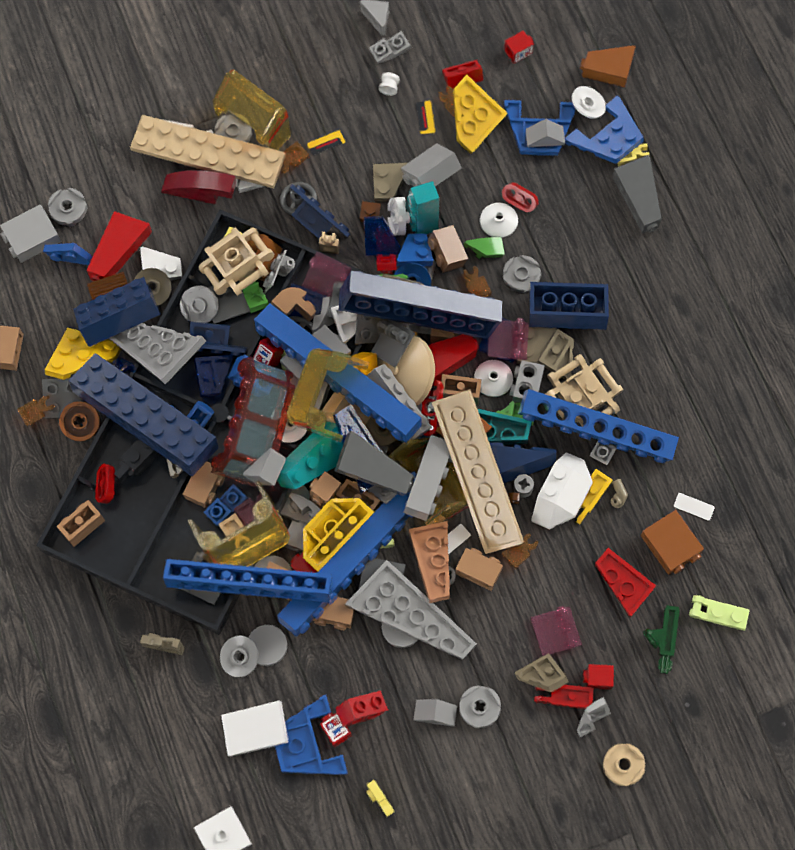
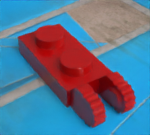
[377,254,397,274]
[534,685,594,709]

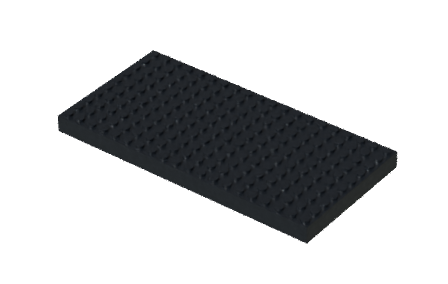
[36,209,372,635]

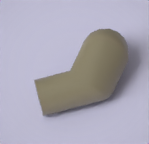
[611,479,628,508]

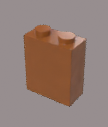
[641,510,704,575]

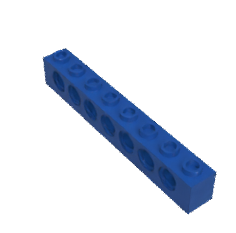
[518,389,679,464]
[163,559,333,603]

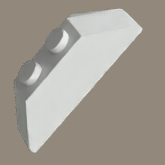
[531,453,593,529]

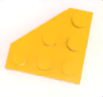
[453,75,507,154]
[45,328,122,380]

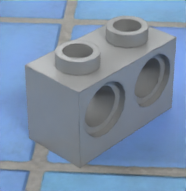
[510,360,545,403]

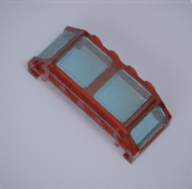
[211,357,296,487]

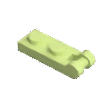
[689,595,749,631]

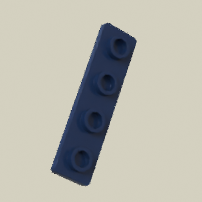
[289,184,350,240]
[189,321,247,356]

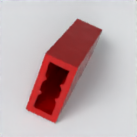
[87,211,152,282]
[428,334,479,380]

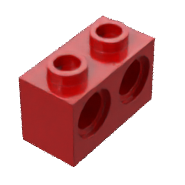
[335,691,388,727]

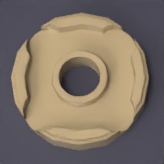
[603,744,645,786]

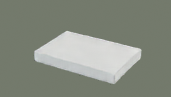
[221,701,288,757]

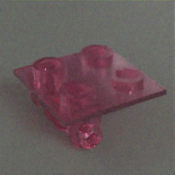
[302,252,351,298]
[488,318,529,360]
[531,606,582,656]

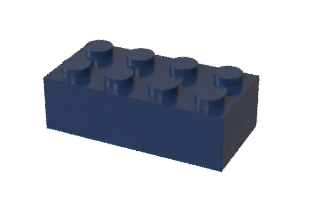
[73,277,160,347]
[529,282,609,330]

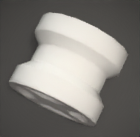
[379,73,400,95]

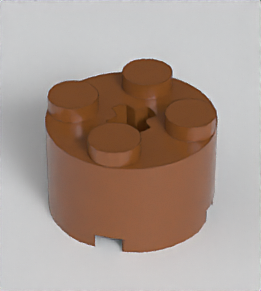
[59,401,101,441]

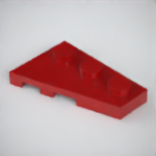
[595,548,656,618]

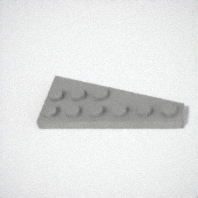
[109,323,206,384]
[345,560,477,659]

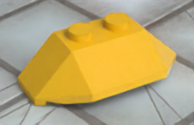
[303,498,374,572]

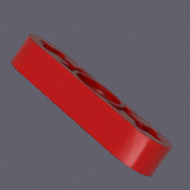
[421,379,444,436]

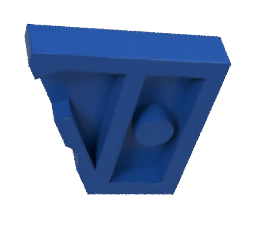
[396,234,433,267]
[43,243,93,265]

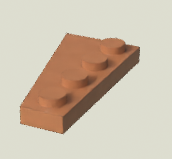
[409,521,450,603]

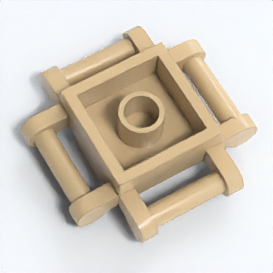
[199,227,274,296]
[545,354,624,426]

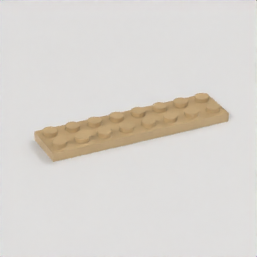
[130,115,285,189]
[432,390,524,554]

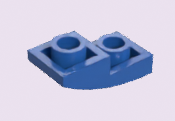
[204,484,249,526]

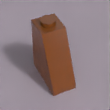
[580,46,635,87]

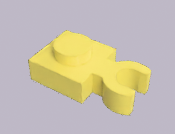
[618,144,649,167]
[366,780,394,816]

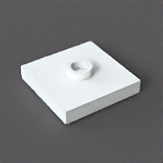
[194,807,251,850]

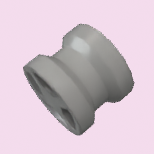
[513,474,534,498]

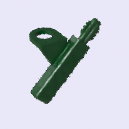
[643,605,680,674]

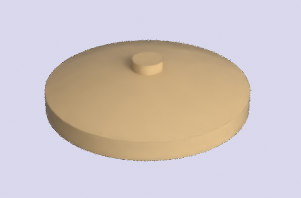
[377,335,435,406]

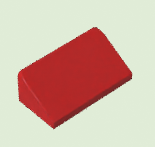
[442,60,484,90]

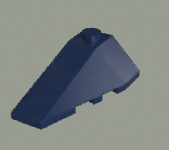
[489,442,556,483]

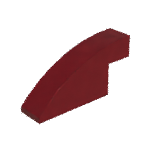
[161,171,237,205]

